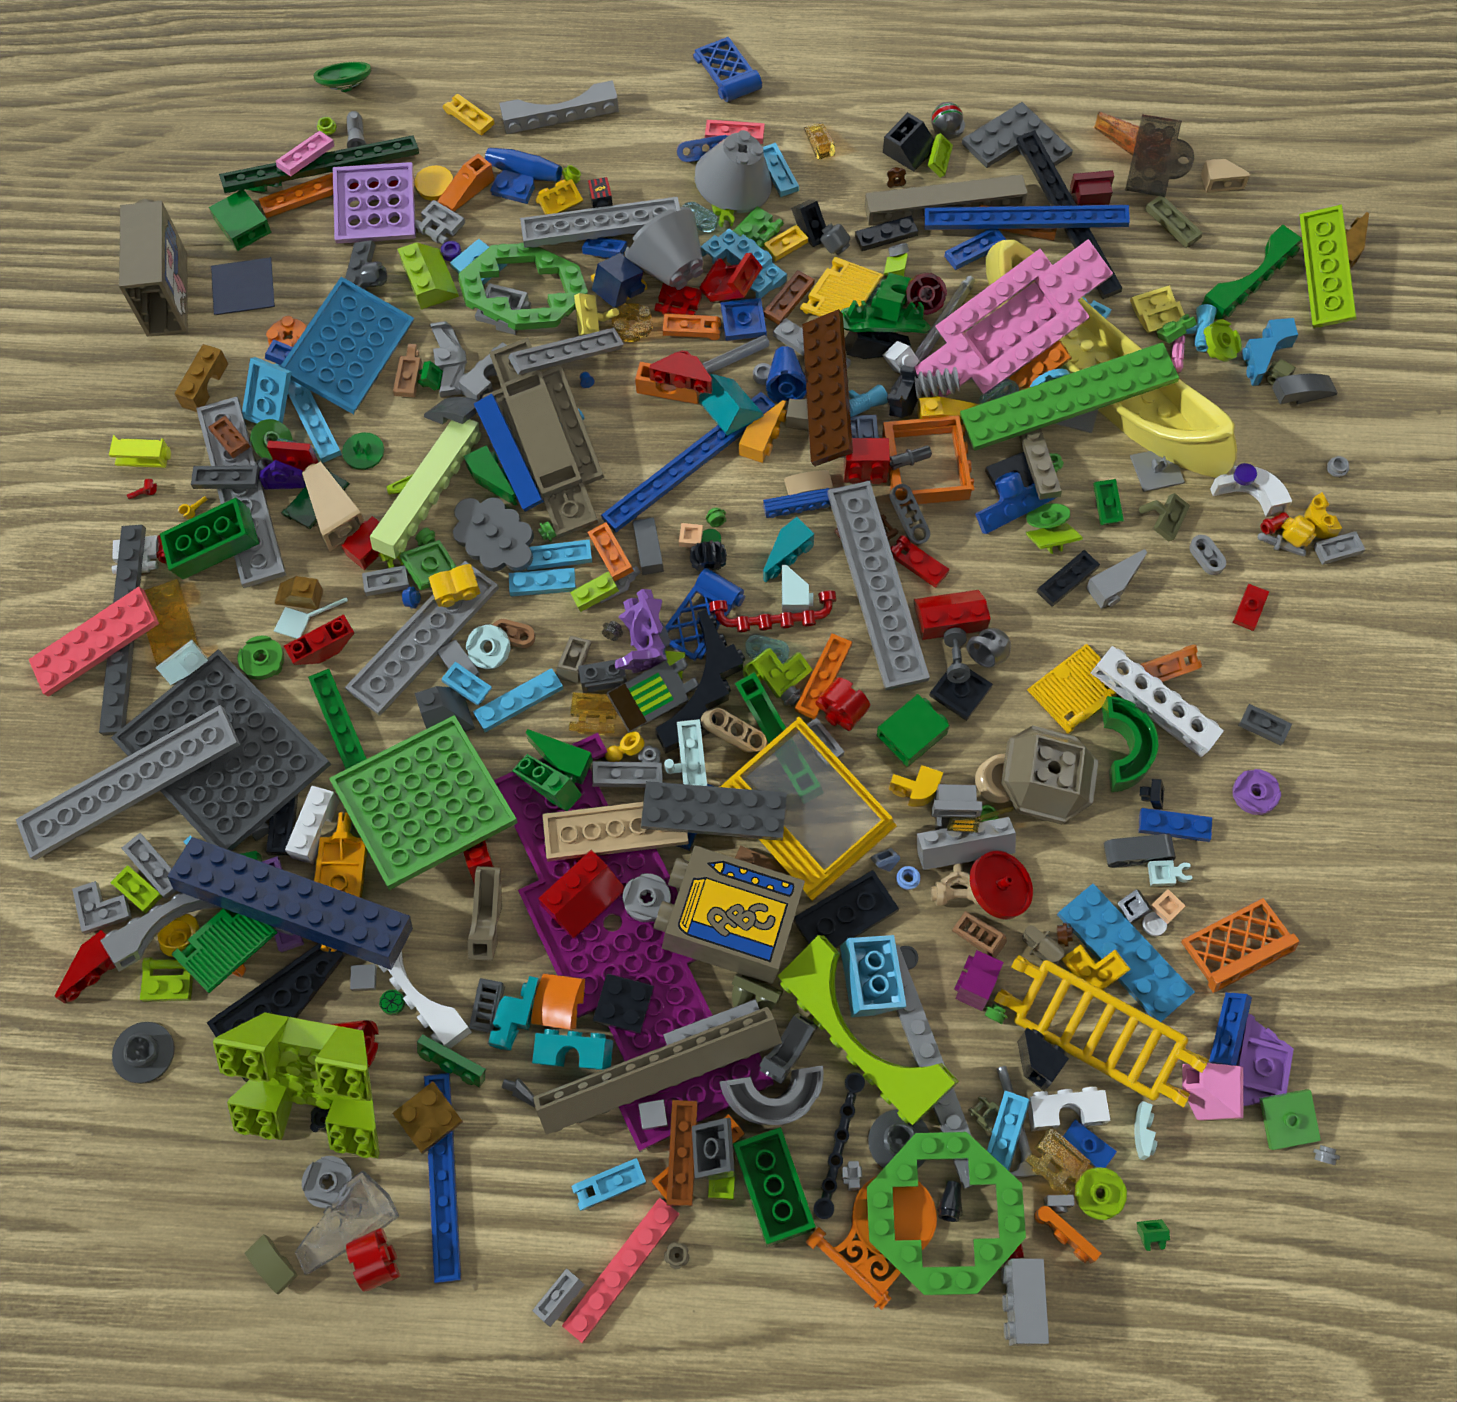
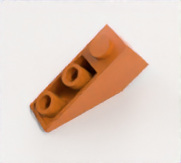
[437,154,495,212]

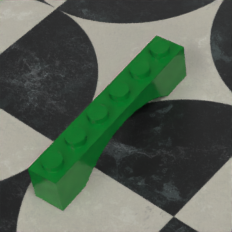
[1202,225,1302,320]
[735,672,824,804]

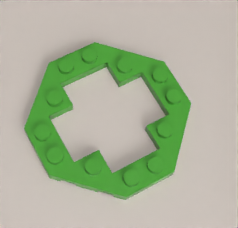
[459,243,588,330]
[867,1132,1026,1295]

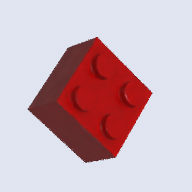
[844,438,890,484]

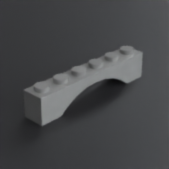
[499,80,619,134]
[100,893,222,971]

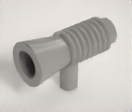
[346,111,366,148]

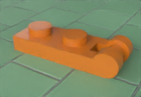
[663,314,721,340]
[1140,645,1202,682]
[1034,1206,1102,1264]

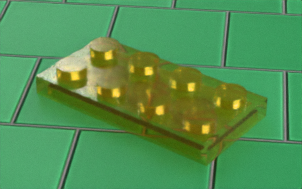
[144,579,201,666]

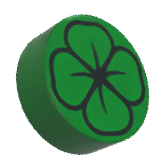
[379,990,405,1016]

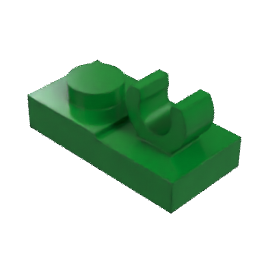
[1093,479,1124,526]

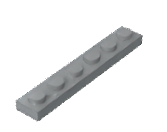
[508,328,624,375]

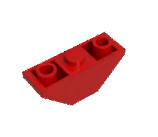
[649,352,712,394]
[284,614,354,665]

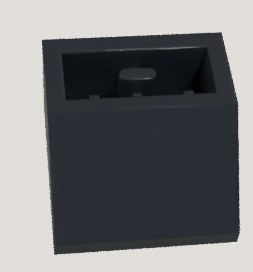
[883,112,934,172]
[1017,1027,1069,1091]

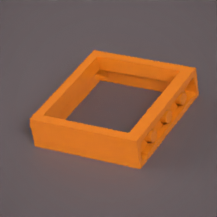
[882,415,975,507]

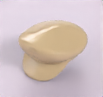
[975,753,1010,803]

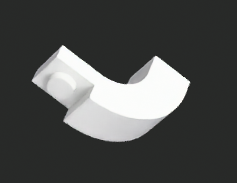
[1210,466,1292,517]

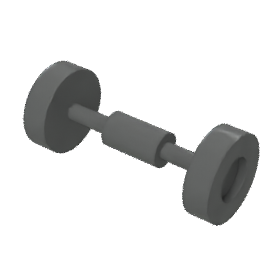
[944,628,970,683]

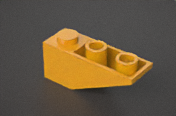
[739,400,787,463]

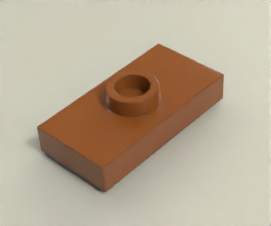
[208,415,250,459]

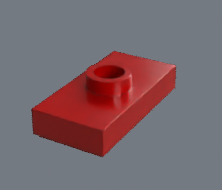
[1232,583,1269,631]

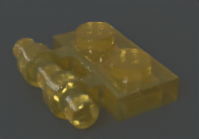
[569,692,617,735]
[1025,1127,1091,1195]

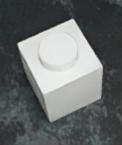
[882,341,920,374]

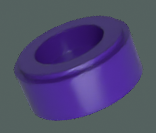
[441,241,462,262]
[1233,463,1257,486]

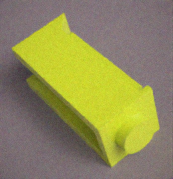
[109,435,171,468]

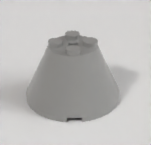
[694,130,772,213]
[625,207,704,290]

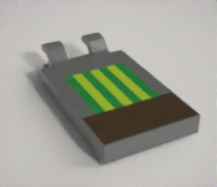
[607,658,699,733]

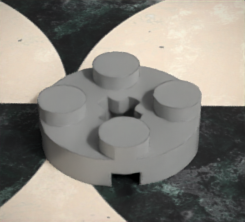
[623,874,671,922]
[302,1156,354,1209]

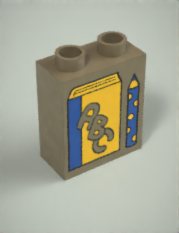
[654,845,805,984]

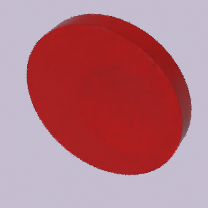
[970,851,1033,920]

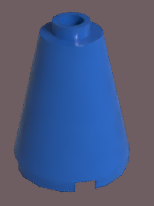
[766,346,807,403]

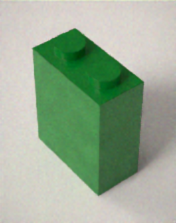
[209,190,272,251]
[876,694,950,767]

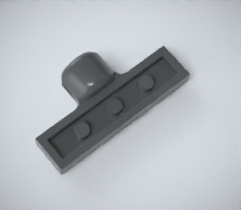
[345,240,387,290]

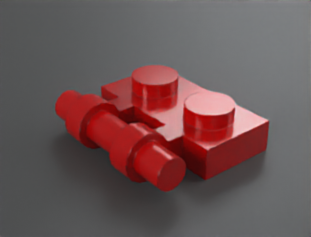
[654,283,703,315]

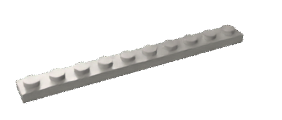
[896,945,975,1189]

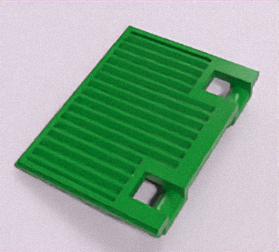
[171,909,278,993]

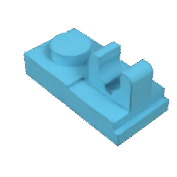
[441,662,492,705]

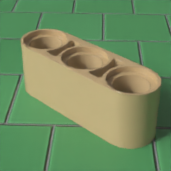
[701,708,767,753]

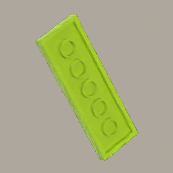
[1299,204,1357,329]

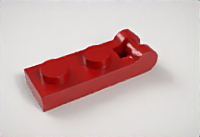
[890,535,950,588]

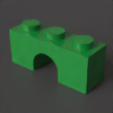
[871,273,912,322]

